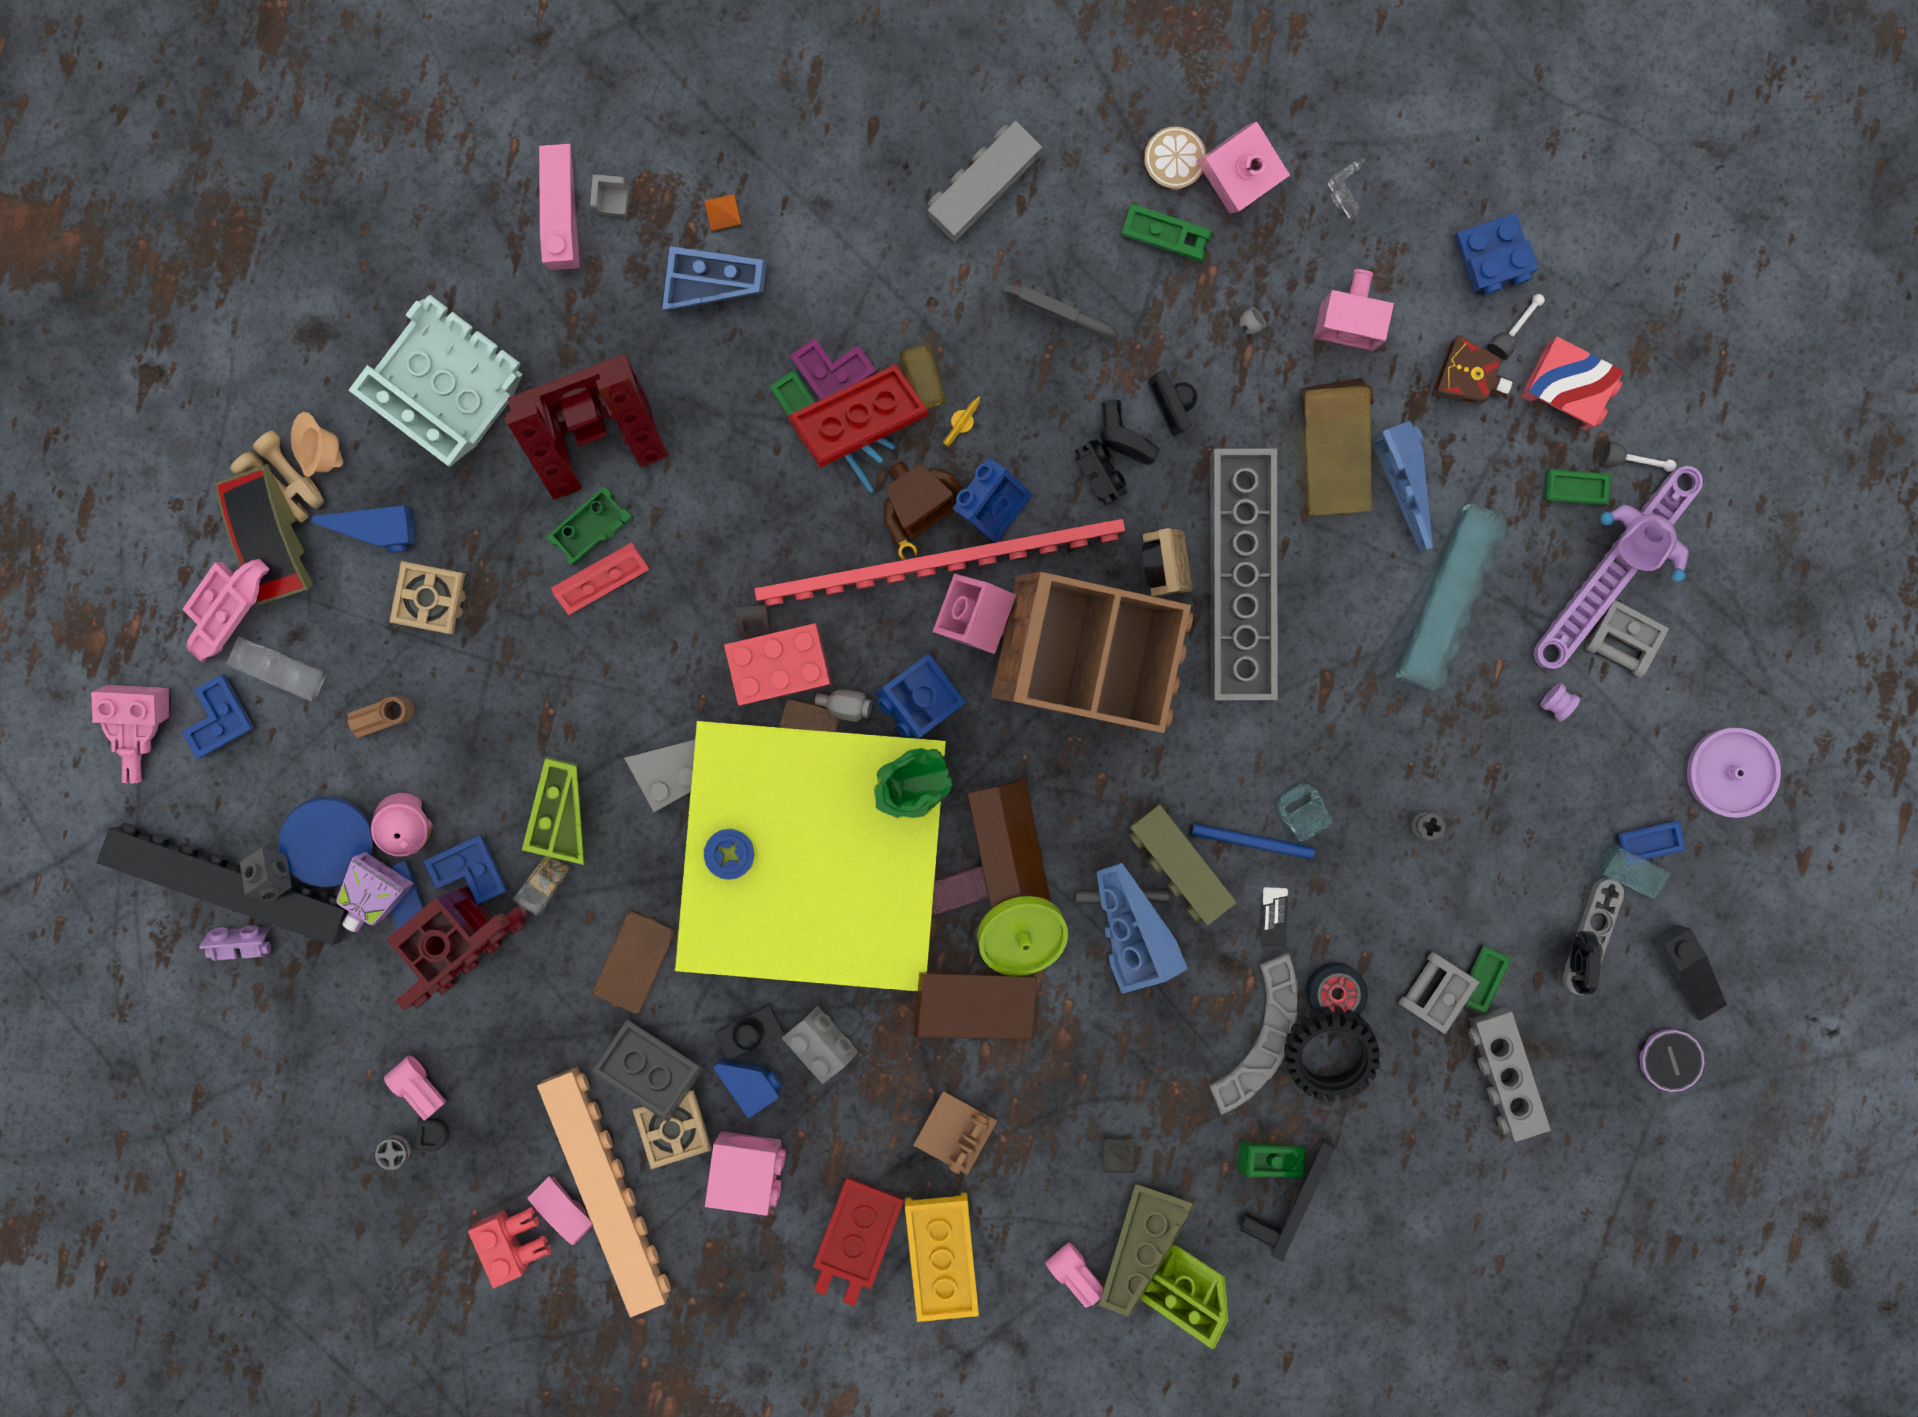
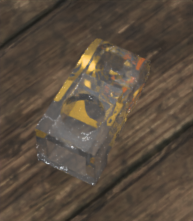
[513,856,570,916]

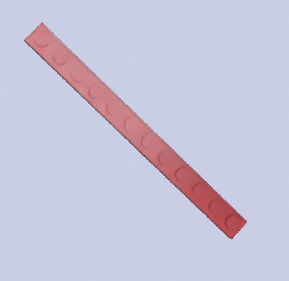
[754,519,1125,606]

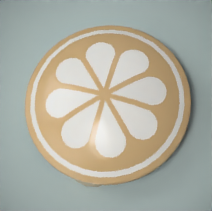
[1144,127,1206,191]

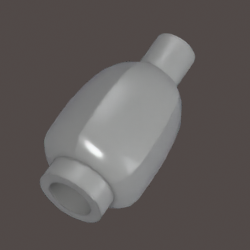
[815,689,873,722]

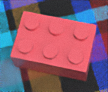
[724,623,832,706]

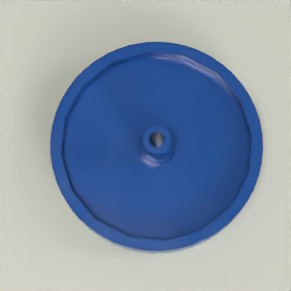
[279,797,373,887]

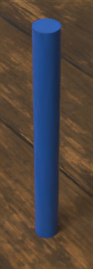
[1191,823,1315,859]

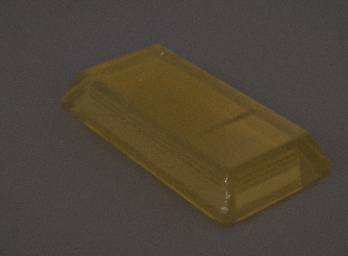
[899,343,946,408]

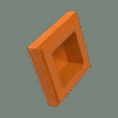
[704,194,742,232]

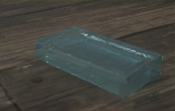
[1599,845,1671,900]

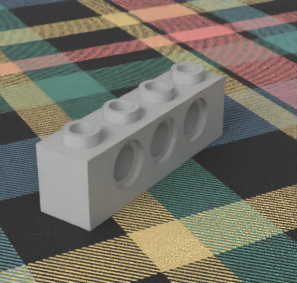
[1468,1007,1551,1142]

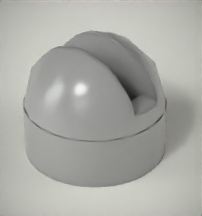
[1239,307,1267,334]

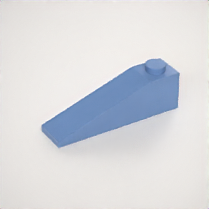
[1370,421,1433,552]
[1097,863,1188,994]

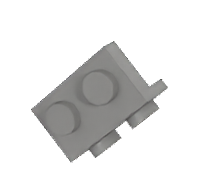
[782,1006,858,1084]

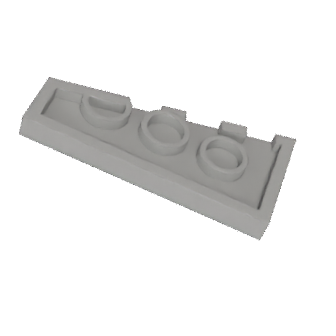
[624,740,695,812]

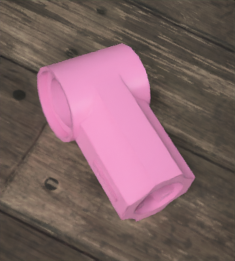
[384,1055,447,1121]
[1045,1242,1104,1308]

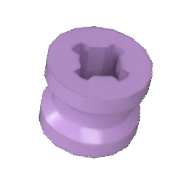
[1540,682,1581,722]

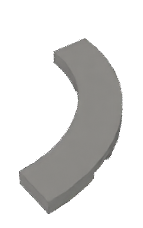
[1209,952,1298,1115]

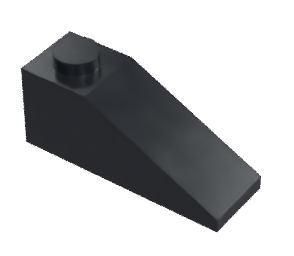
[1651,925,1727,1021]

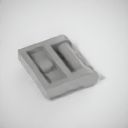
[1585,600,1669,678]
[1398,951,1480,1034]

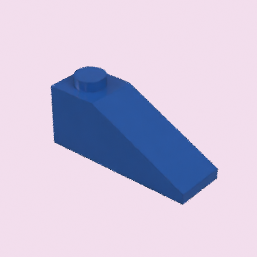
[311,505,417,553]

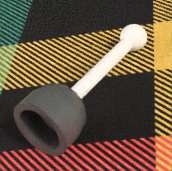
[1487,294,1545,360]
[1600,440,1676,472]

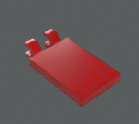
[813,1177,904,1307]

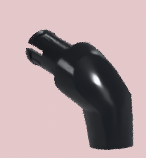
[1099,399,1160,465]

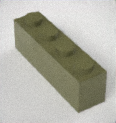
[1128,803,1237,926]

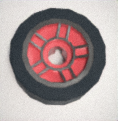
[1306,962,1368,1017]

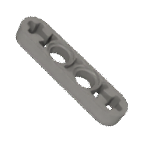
[1562,878,1624,995]

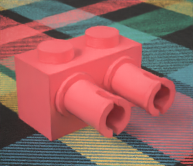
[468,1207,552,1288]

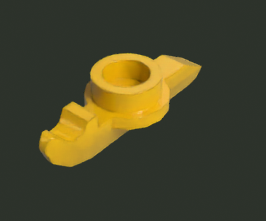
[943,397,981,447]

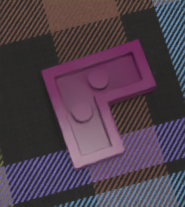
[790,338,877,400]

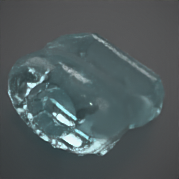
[1276,783,1333,841]

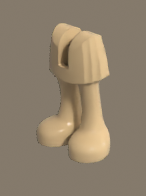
[230,430,325,524]

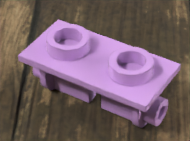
[199,925,271,961]

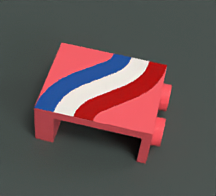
[1520,336,1623,431]

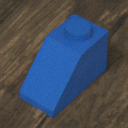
[713,1059,782,1119]

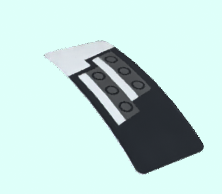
[1261,887,1288,947]

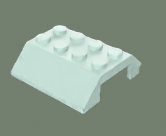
[349,295,523,467]

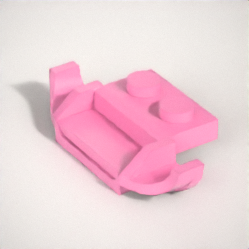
[183,559,269,663]

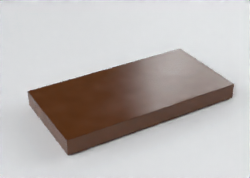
[914,972,1037,1039]

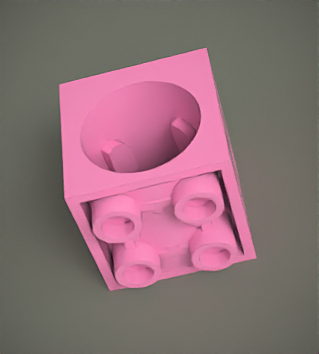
[705,1131,786,1216]

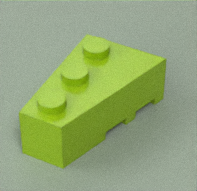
[522,756,584,865]

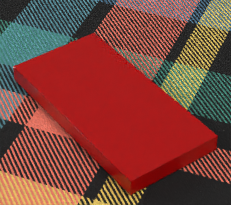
[788,364,928,468]

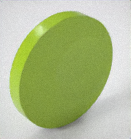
[977,896,1068,976]

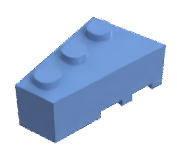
[662,246,767,311]

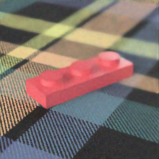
[551,542,649,615]

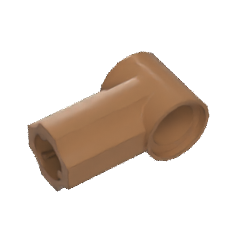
[347,696,415,739]

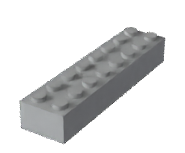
[1210,449,1278,700]

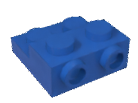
[1455,213,1539,295]
[952,458,1033,543]
[876,653,966,739]

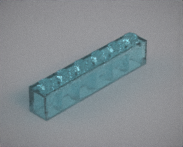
[1395,503,1507,691]

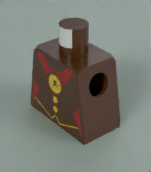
[1431,335,1513,405]

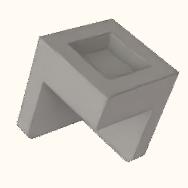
[590,174,630,217]

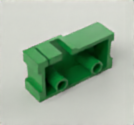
[546,486,634,566]

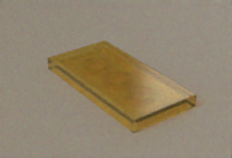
[1305,386,1372,515]

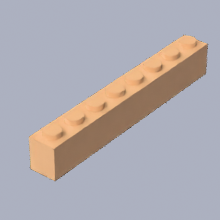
[537,1066,671,1318]

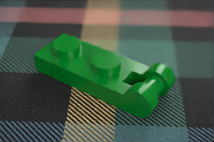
[1121,204,1213,263]

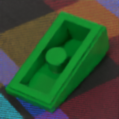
[1238,1142,1306,1178]

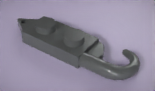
[1002,283,1118,341]

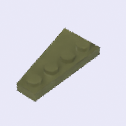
[1099,1184,1196,1316]

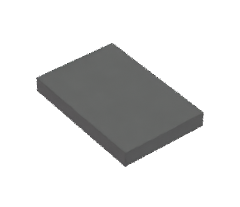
[591,1020,703,1122]

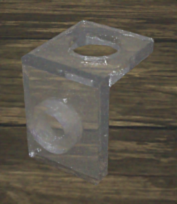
[1328,156,1367,219]

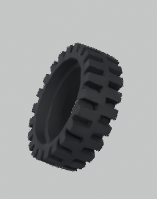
[1284,1007,1380,1101]

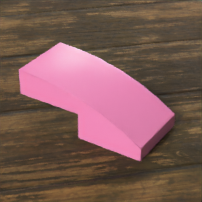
[527,1176,593,1245]

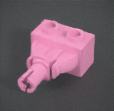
[91,685,169,784]

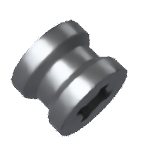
[375,1134,413,1170]

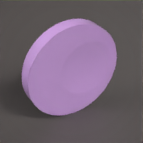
[1687,728,1781,818]

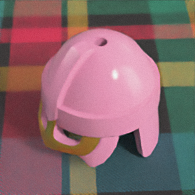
[371,793,433,857]

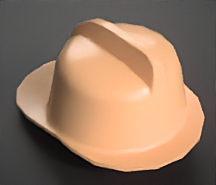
[291,412,344,477]

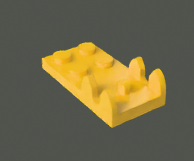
[905,1192,979,1322]

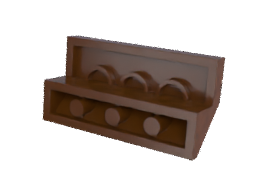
[967,780,1051,909]

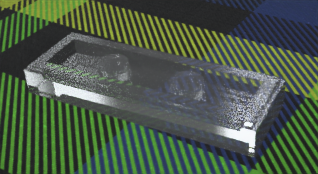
[226,636,327,702]

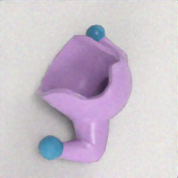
[1600,505,1689,582]

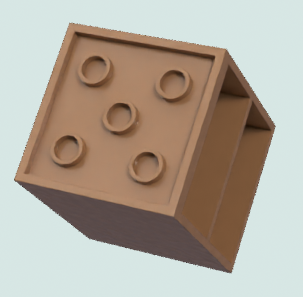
[990,572,1193,733]

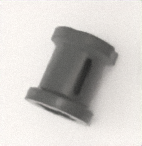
[1411,811,1446,841]

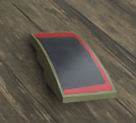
[214,464,313,605]

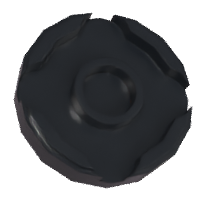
[1570,931,1601,995]

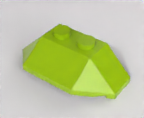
[1141,1245,1229,1349]

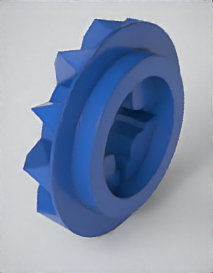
[704,829,755,880]

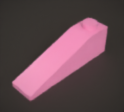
[539,144,580,270]

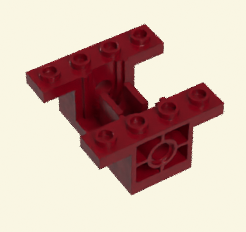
[505,354,669,500]
[386,886,530,1011]

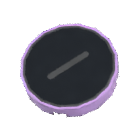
[1639,1029,1705,1092]

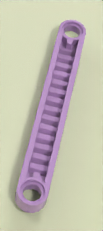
[1533,466,1703,669]

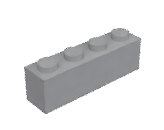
[928,121,1042,243]

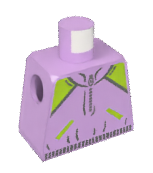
[336,852,415,932]

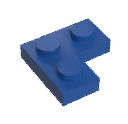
[182,675,255,759]
[423,835,508,904]

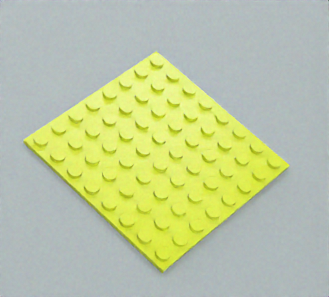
[675,721,946,991]

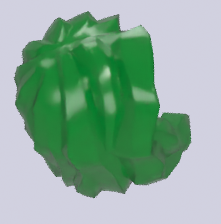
[874,748,953,818]

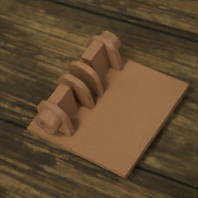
[913,1091,997,1175]

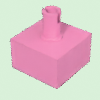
[1197,122,1290,214]
[1313,269,1394,351]
[933,574,1016,654]

